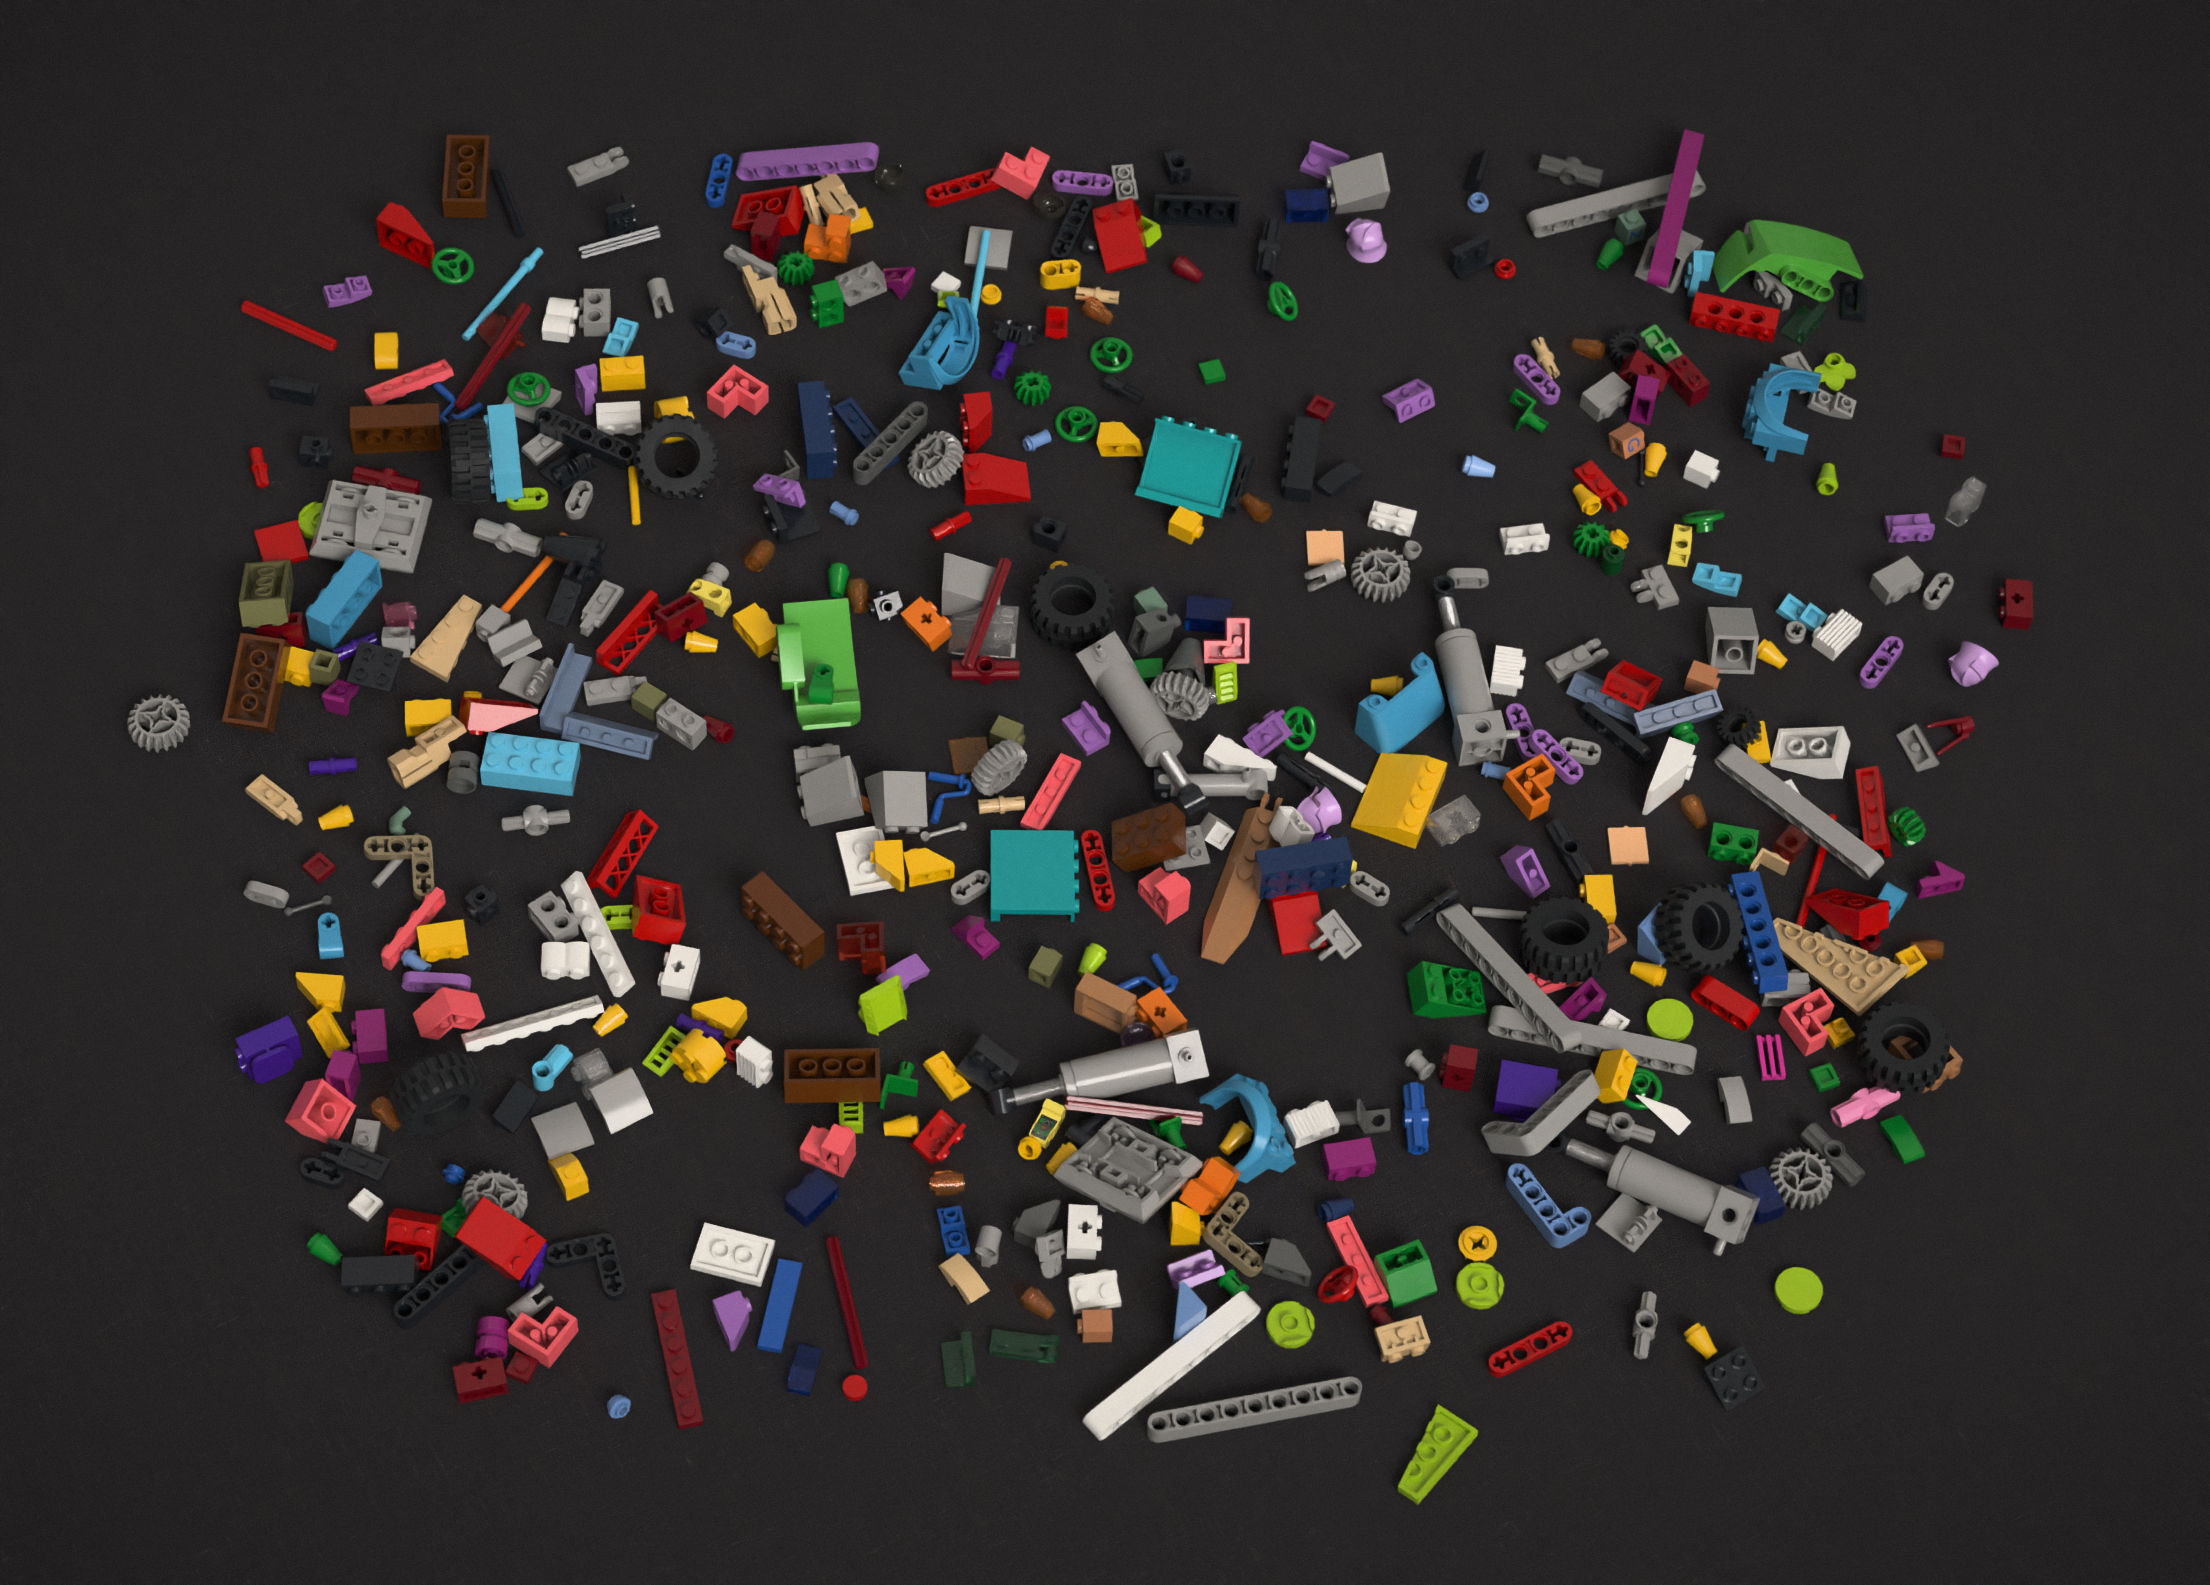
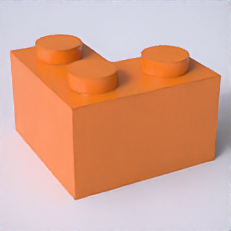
[804,214,851,263]
[1503,753,1556,821]
[1179,1156,1242,1215]

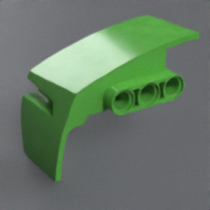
[1712,220,1864,302]
[776,598,861,730]

